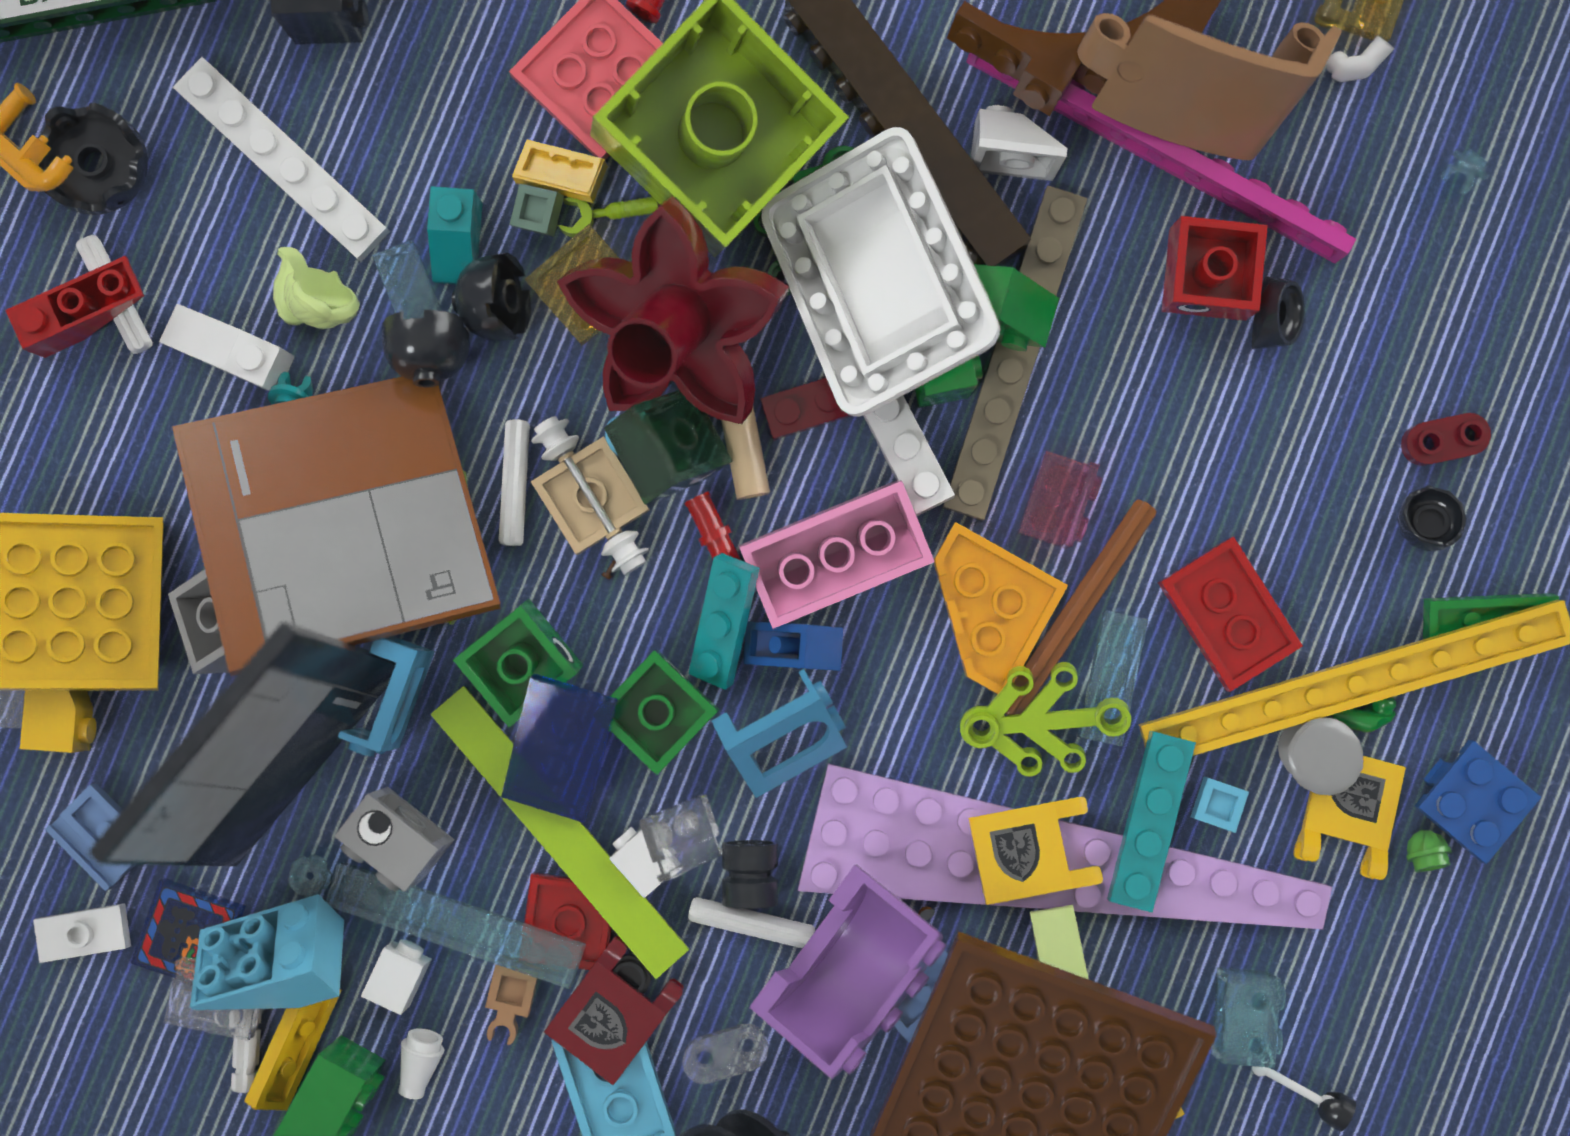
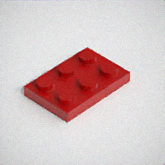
[1157,536,1303,692]

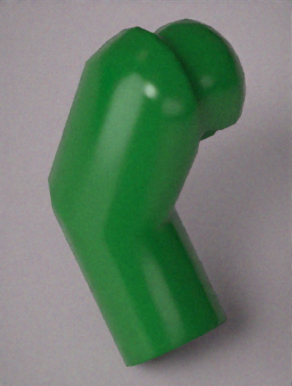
[1333,697,1397,733]

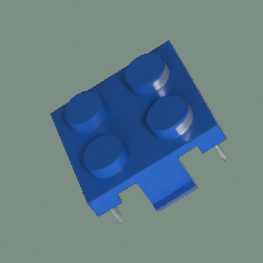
[1414,740,1541,864]

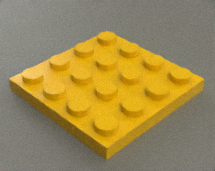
[0,513,164,691]

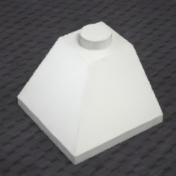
[971,105,1067,181]

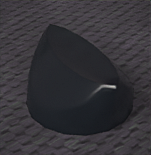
[1252,276,1305,349]

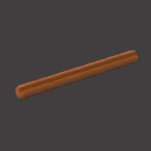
[1005,499,1157,715]

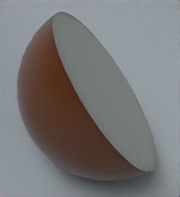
[918,906,934,920]

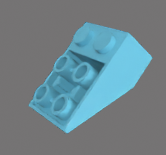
[190,894,344,1010]

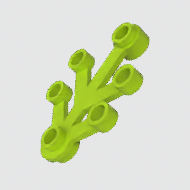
[960,662,1131,777]

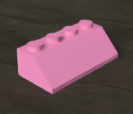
[738,481,935,629]

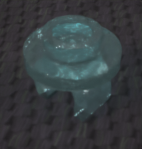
[1440,147,1489,195]

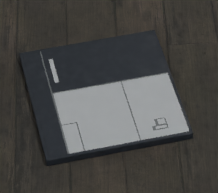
[88,622,396,866]

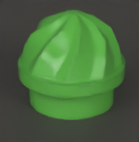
[1406,830,1452,873]

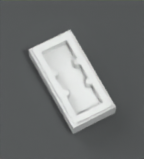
[33,903,131,963]

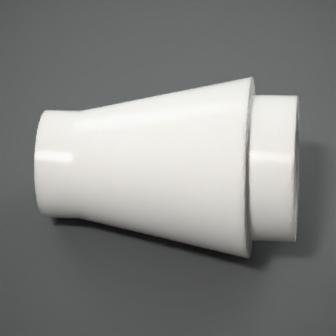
[398,1028,444,1099]

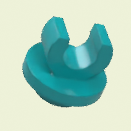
[268,372,313,405]

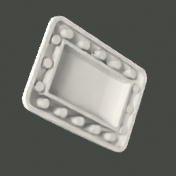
[761,127,1000,417]

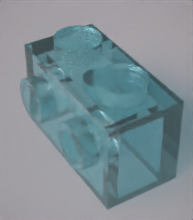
[1211,967,1286,1068]

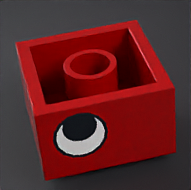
[1161,216,1268,321]

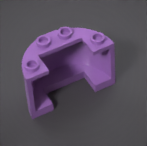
[749,865,947,1079]

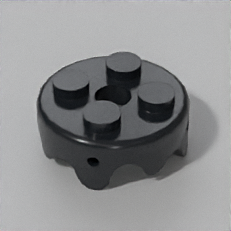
[38,103,148,215]

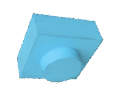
[1190,777,1249,833]

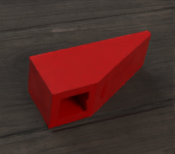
[5,256,144,358]

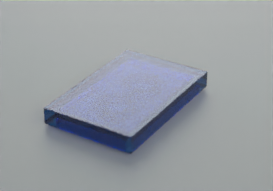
[501,673,618,823]

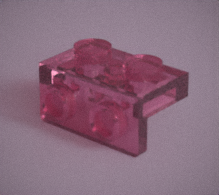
[1017,451,1102,549]

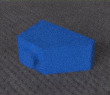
[743,621,844,671]

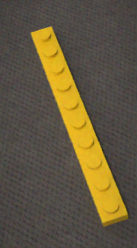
[1138,600,1570,756]

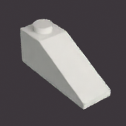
[159,304,295,391]

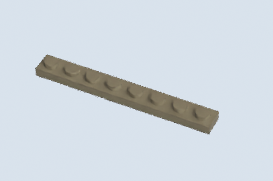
[942,185,1088,521]

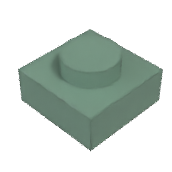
[509,183,564,237]

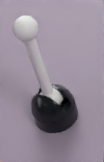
[1252,1059,1356,1132]

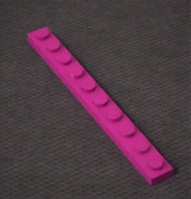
[966,53,1356,263]

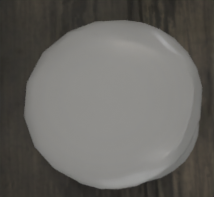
[1278,718,1363,796]

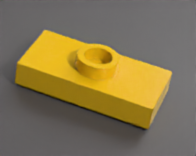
[512,139,608,203]

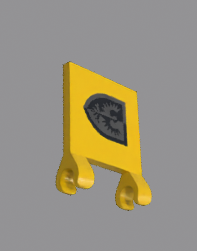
[1293,756,1406,880]
[968,796,1103,905]

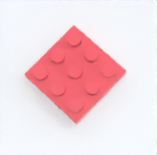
[509,0,663,160]

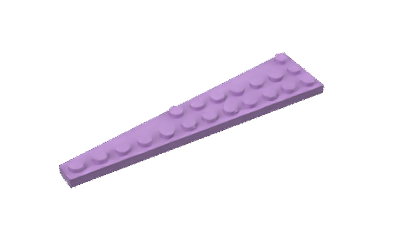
[798,763,1332,929]

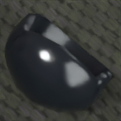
[1397,485,1467,551]

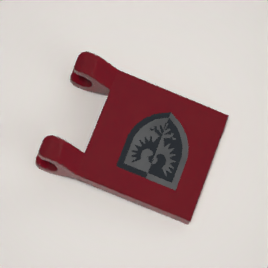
[544,936,684,1085]

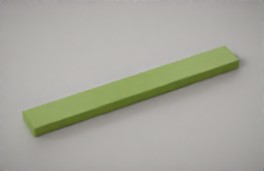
[430,686,689,979]

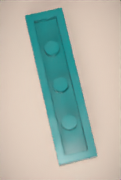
[1107,731,1196,913]

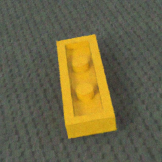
[244,989,342,1111]

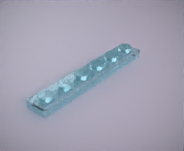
[326,862,586,989]

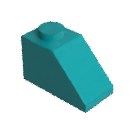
[427,186,483,285]

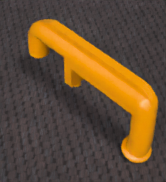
[0,83,74,192]

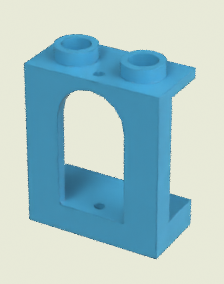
[338,637,435,757]
[711,669,847,798]

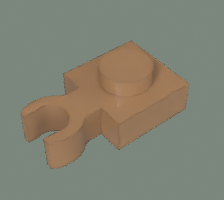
[485,962,540,1045]

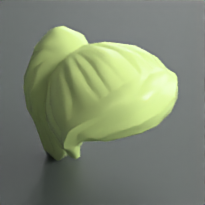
[273,247,360,329]

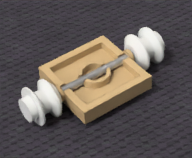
[531,416,650,575]

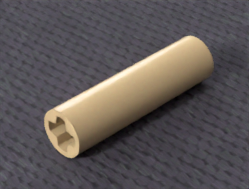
[721,407,770,500]

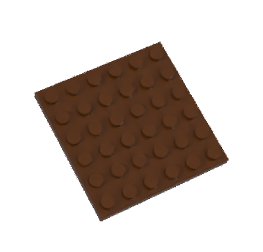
[869,931,1217,1136]

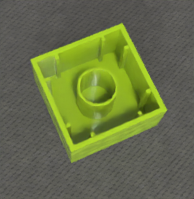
[590,0,849,258]

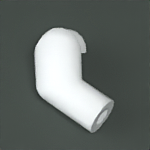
[1326,35,1394,82]

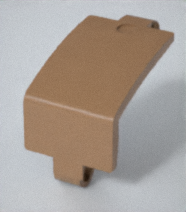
[1077,13,1342,160]

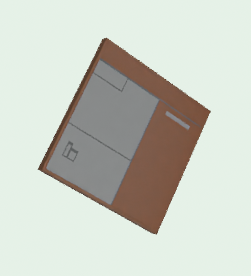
[172,376,501,677]

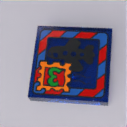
[130,878,246,984]

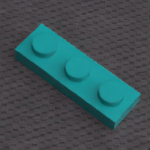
[688,553,760,690]

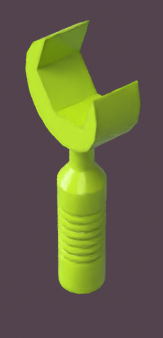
[557,197,658,238]

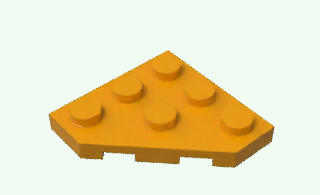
[934,522,1068,695]

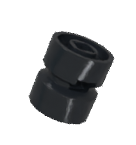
[722,840,778,909]

